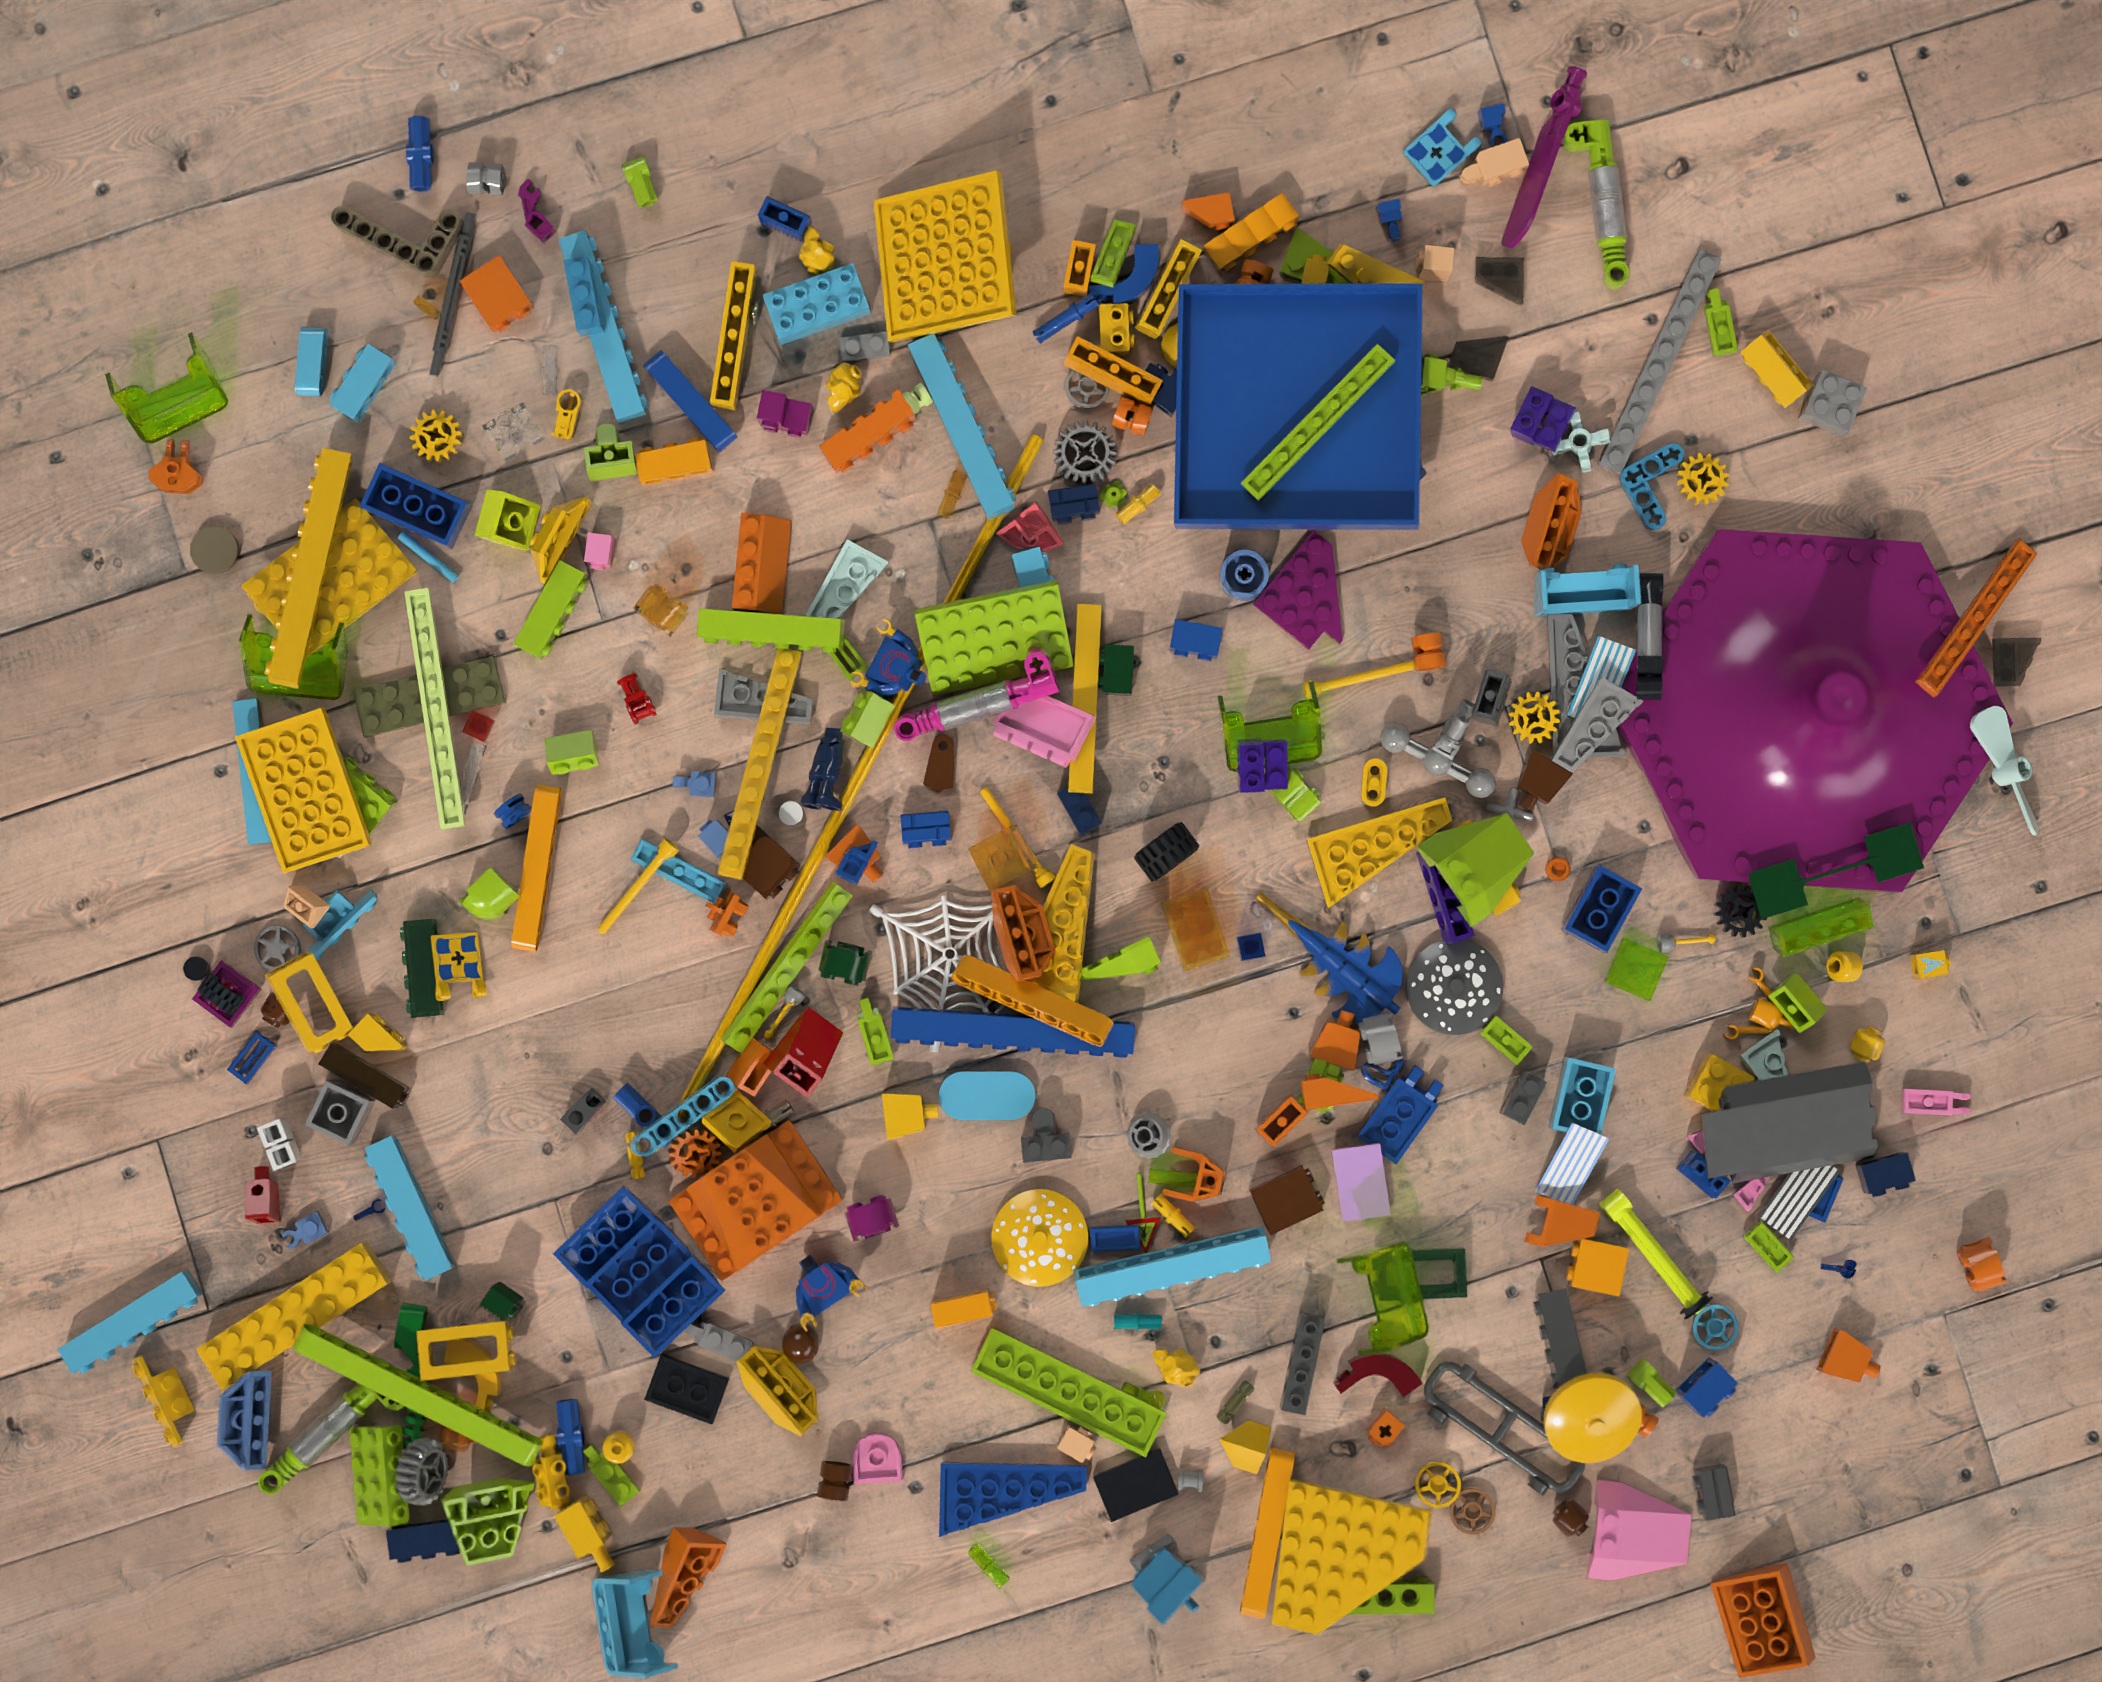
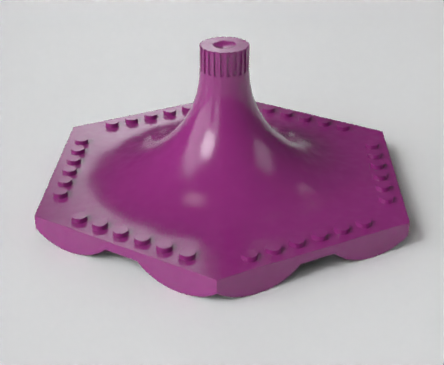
[1617,529,2013,893]

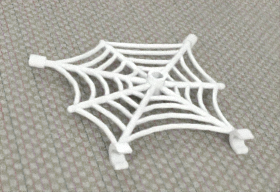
[869,894,1005,1052]

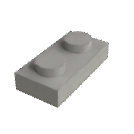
[840,331,890,363]

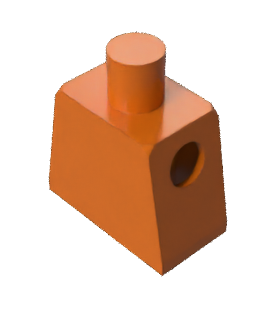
[825,824,884,883]
[1309,1010,1360,1071]
[1816,1328,1881,1382]

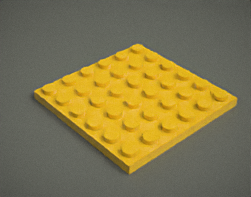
[873,170,1017,343]

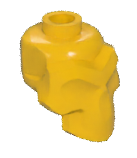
[799,226,836,276]
[826,362,862,413]
[1151,1349,1200,1387]

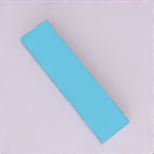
[631,839,728,903]

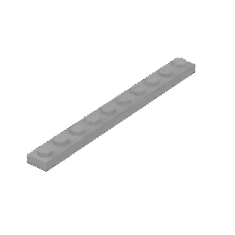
[1598,249,1722,475]

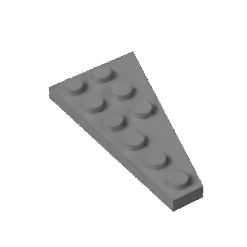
[1547,614,1626,758]

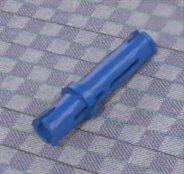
[1033,292,1100,344]

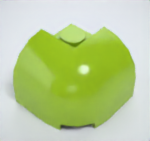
[459,867,520,920]

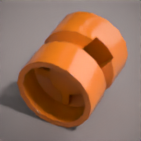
[1237,259,1274,284]
[1112,396,1154,437]
[1411,632,1447,671]

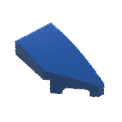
[835,841,878,886]

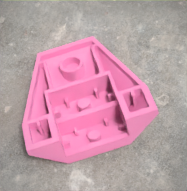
[1587,1479,1692,1580]

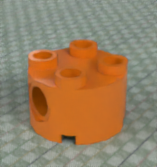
[1956,1237,2007,1292]

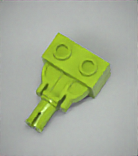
[1421,354,1482,396]

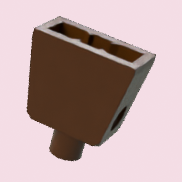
[1516,750,1573,811]

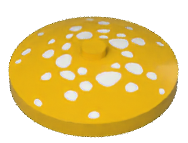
[991,1189,1088,1286]

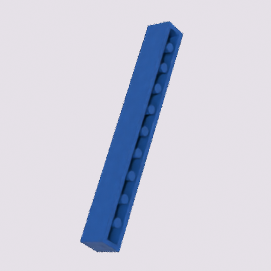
[891,1006,1135,1058]

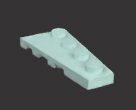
[805,540,889,619]

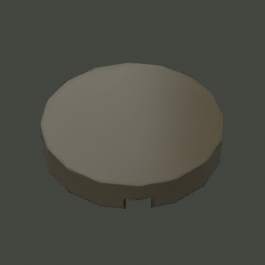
[190,526,239,574]

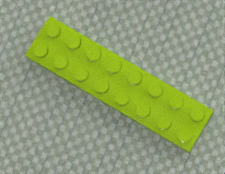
[970,1327,1167,1457]

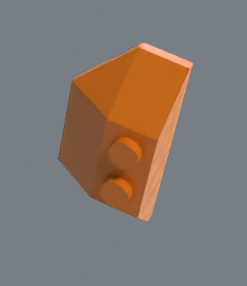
[1521,473,1582,570]
[991,885,1056,981]

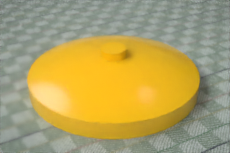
[1543,1373,1642,1463]

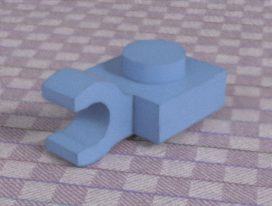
[673,771,716,797]

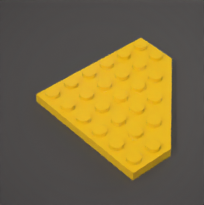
[1271,1479,1432,1635]

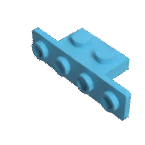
[302,889,378,961]

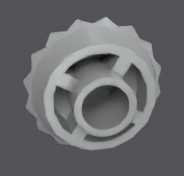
[1127,1111,1172,1159]

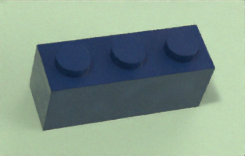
[386,1519,460,1563]

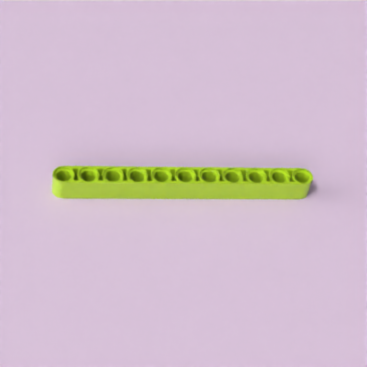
[293,1324,543,1466]

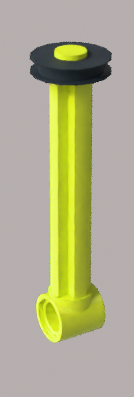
[1599,1188,1713,1320]

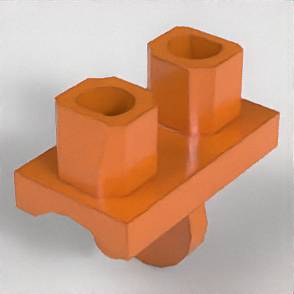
[705,891,749,937]

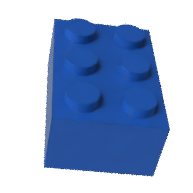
[1561,865,1642,953]

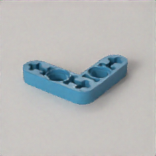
[1619,443,1684,531]

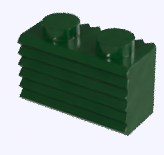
[480,1282,524,1321]

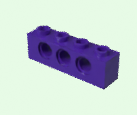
[1416,851,1475,944]

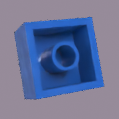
[1675,1357,1738,1418]

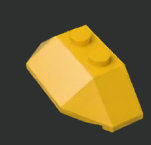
[530,497,593,585]
[737,1346,819,1436]

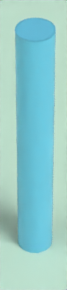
[398,531,459,583]

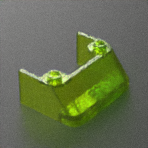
[105,332,228,443]
[239,614,348,700]
[1217,681,1322,772]
[1336,1241,1429,1356]

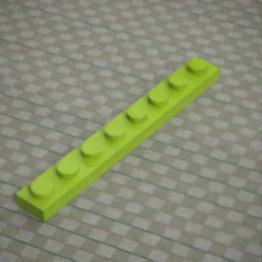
[1241,344,1395,501]
[721,881,853,1054]

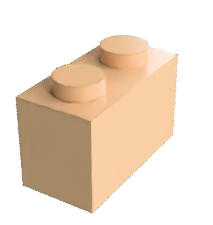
[1415,245,1454,282]

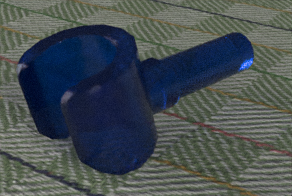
[353,1199,386,1221]
[1820,1259,1857,1279]

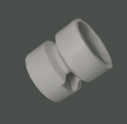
[466,162,505,196]

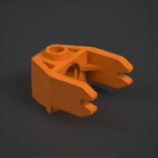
[1162,1147,1227,1202]

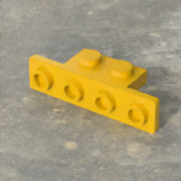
[132,1356,195,1448]

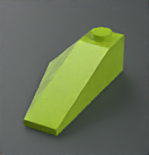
[1081,936,1161,981]

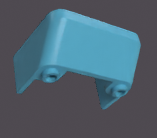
[1534,564,1641,616]
[592,1570,678,1678]

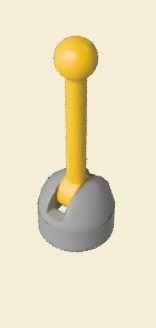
[1657,933,1716,953]
[764,985,806,1040]

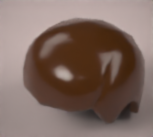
[782,1323,819,1364]

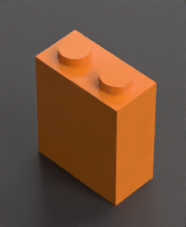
[459,255,534,333]

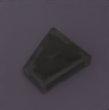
[1475,257,1524,305]
[1447,336,1509,382]
[1992,637,2041,687]

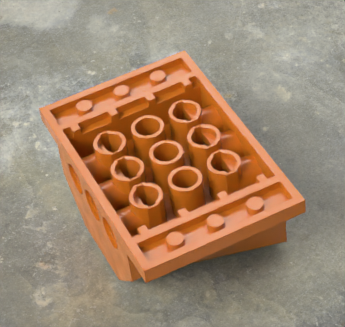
[668,1119,843,1282]

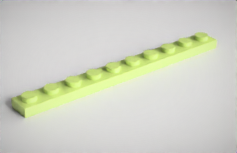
[404,588,466,830]

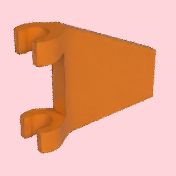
[1524,1195,1601,1247]

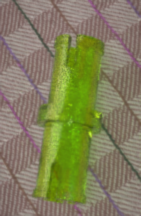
[1148,1168,1198,1188]

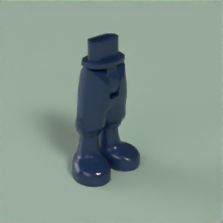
[800,728,844,811]

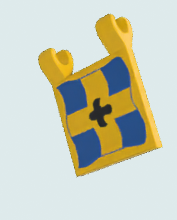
[431,932,487,1001]

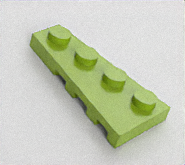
[1279,227,1350,284]

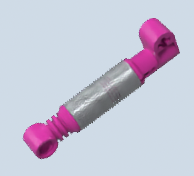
[894,647,1060,741]

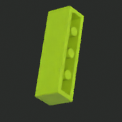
[513,560,589,660]

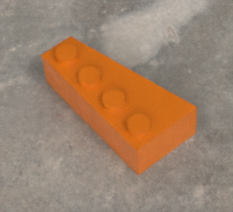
[819,389,916,473]

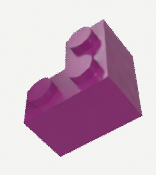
[757,390,813,438]

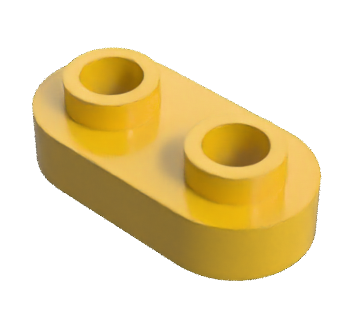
[1360,758,1387,807]

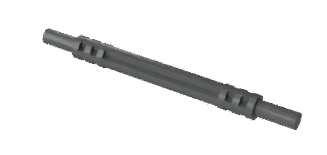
[429,212,475,377]

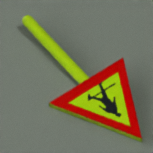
[1125,1173,1161,1253]

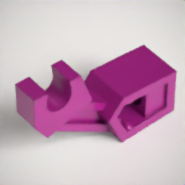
[518,179,557,244]

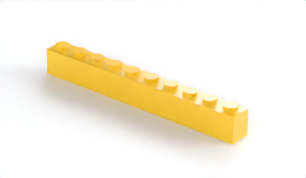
[265,447,353,689]

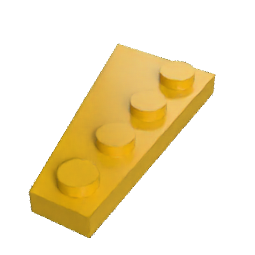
[1326,244,1425,285]

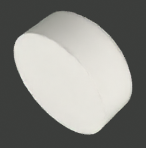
[779,801,803,826]

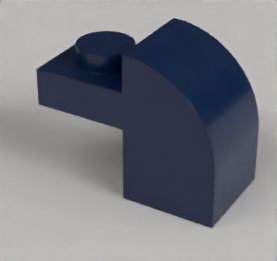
[1145,363,1177,418]

